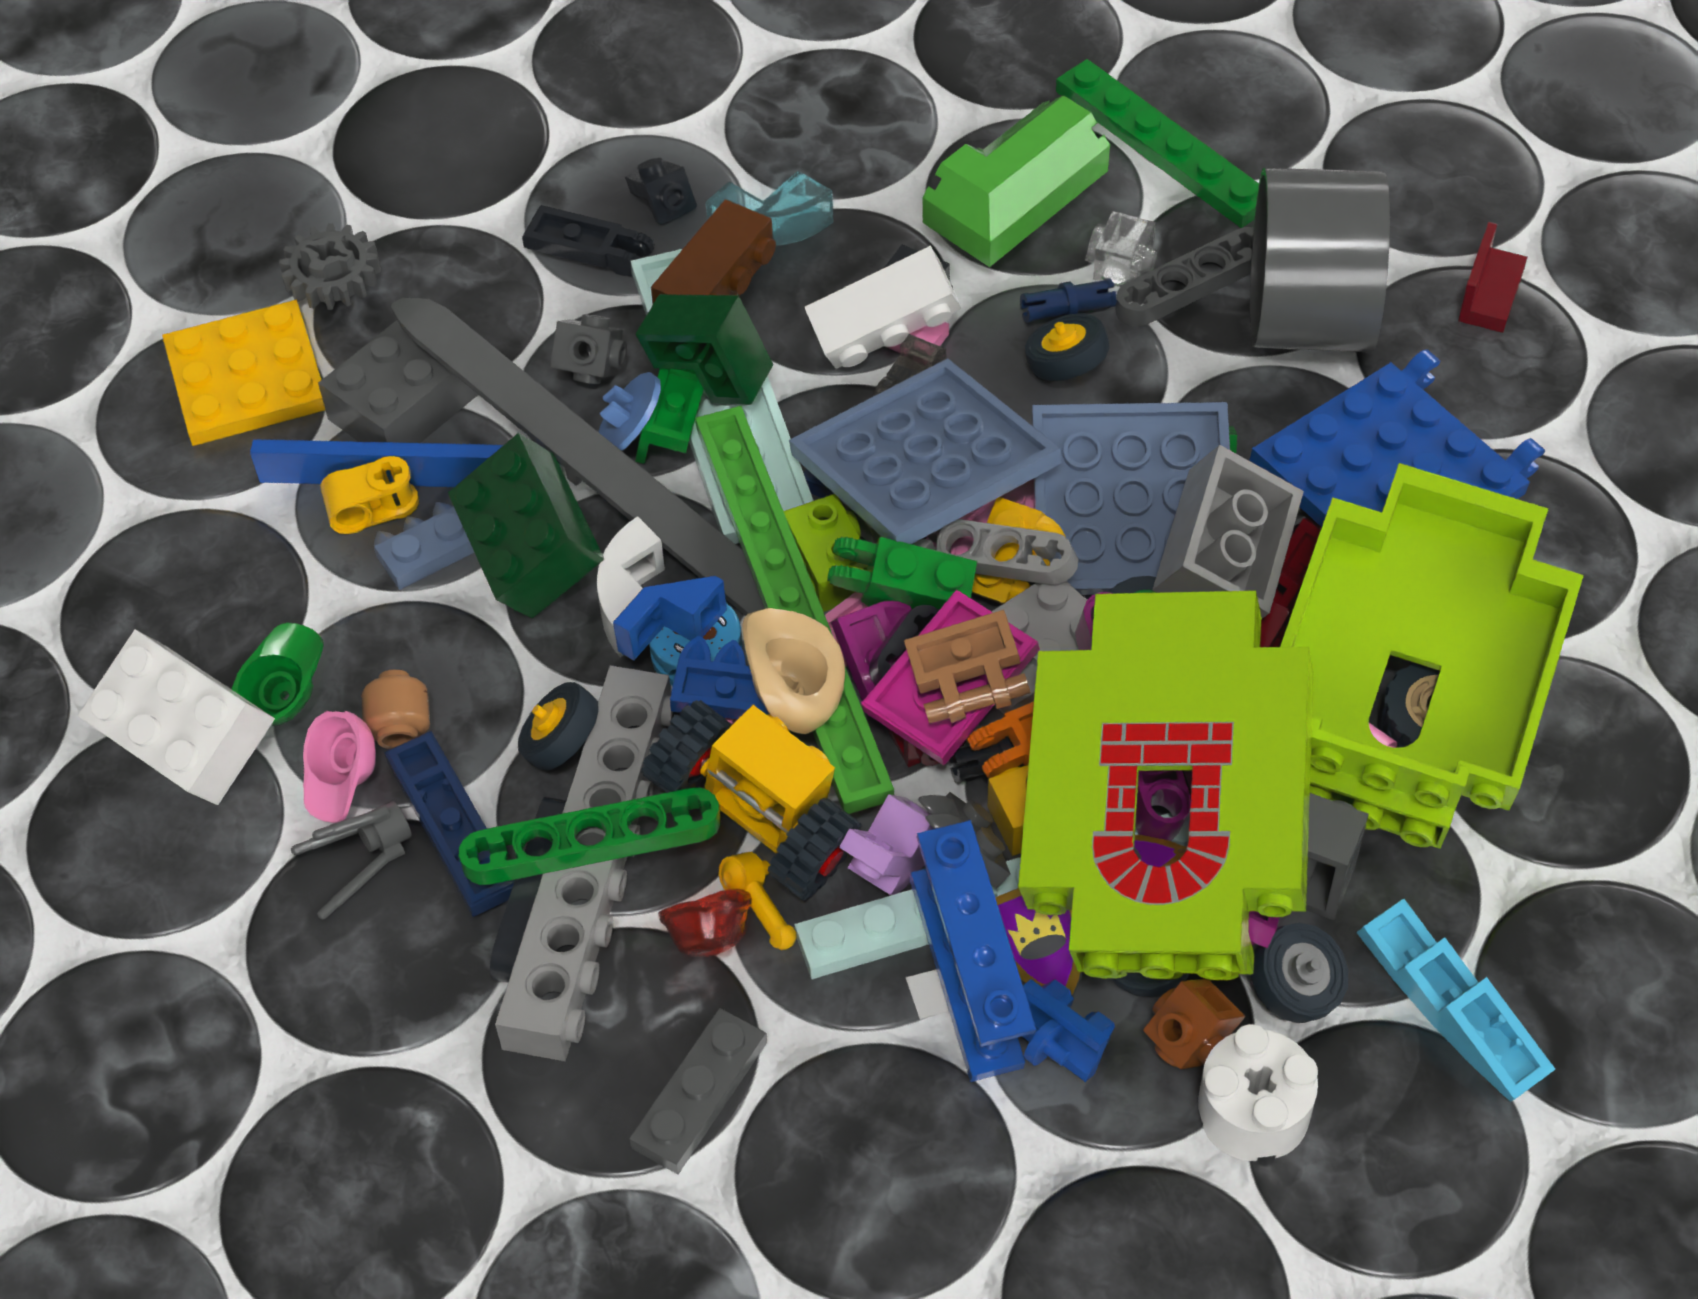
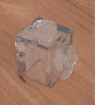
[1085,211,1158,287]

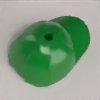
[232,623,324,726]

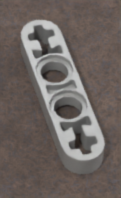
[914,519,1078,585]

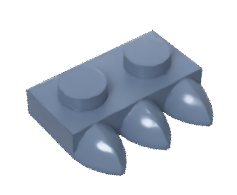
[374,502,474,590]

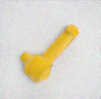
[719,852,797,950]

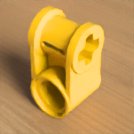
[320,456,419,534]

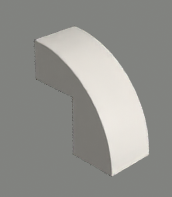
[597,516,665,657]

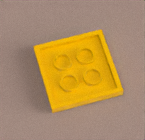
[162,299,325,446]

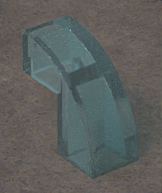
[706,171,833,246]

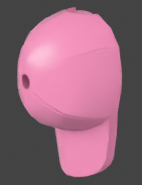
[303,711,376,823]

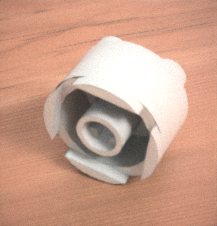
[1198,1024,1318,1161]

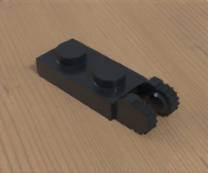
[522,205,655,277]

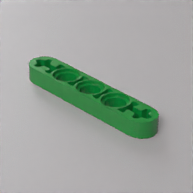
[459,788,720,885]

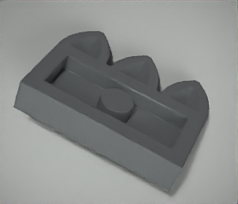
[918,792,1011,889]

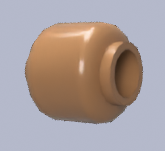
[361,670,430,749]

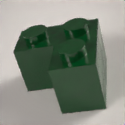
[635,294,774,405]

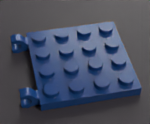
[1249,349,1545,527]

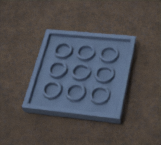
[789,358,1062,544]
[1031,402,1230,595]

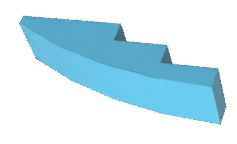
[1356,899,1555,1102]

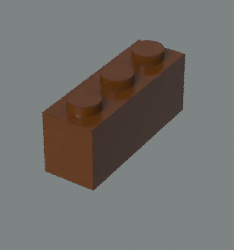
[651,199,776,304]

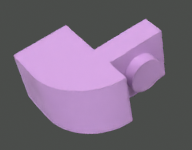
[839,794,934,895]

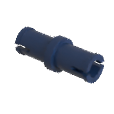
[1020,278,1117,323]

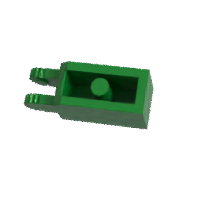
[827,537,977,622]

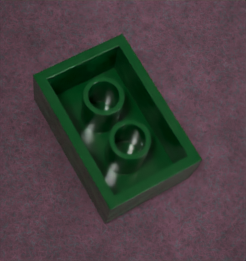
[448,433,605,619]

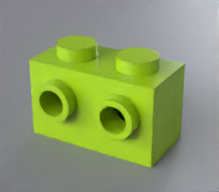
[784,494,868,612]

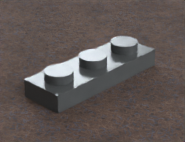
[629,1008,767,1175]

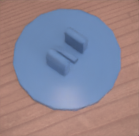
[599,372,661,451]

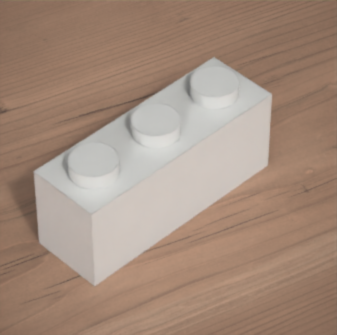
[804,246,961,369]

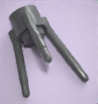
[291,801,412,920]

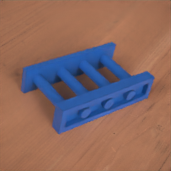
[910,820,1036,1082]

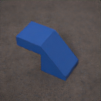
[613,576,727,660]

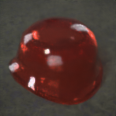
[658,889,753,957]

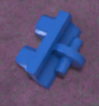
[1022,979,1115,1082]

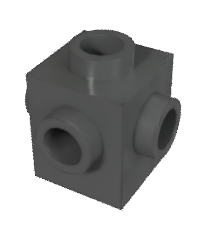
[550,314,627,384]

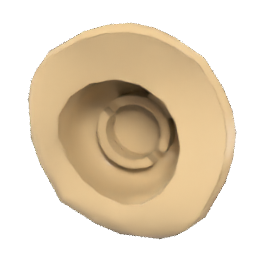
[742,608,845,734]

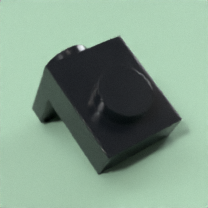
[625,158,697,224]

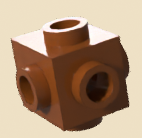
[1143,978,1246,1069]

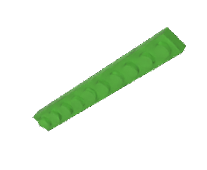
[695,406,894,814]

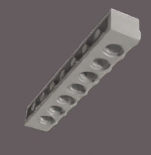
[495,666,678,1062]

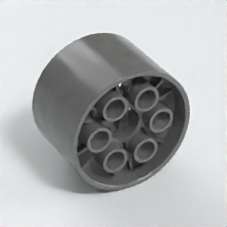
[1250,168,1390,352]

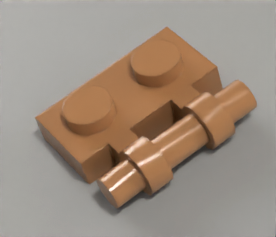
[904,610,1031,724]

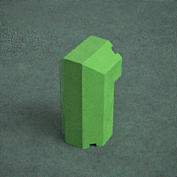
[922,96,1110,267]

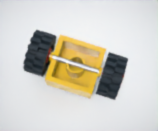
[642,700,862,900]

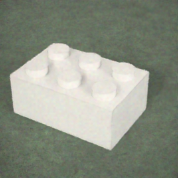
[77,630,275,805]

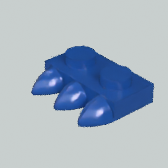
[670,636,770,719]

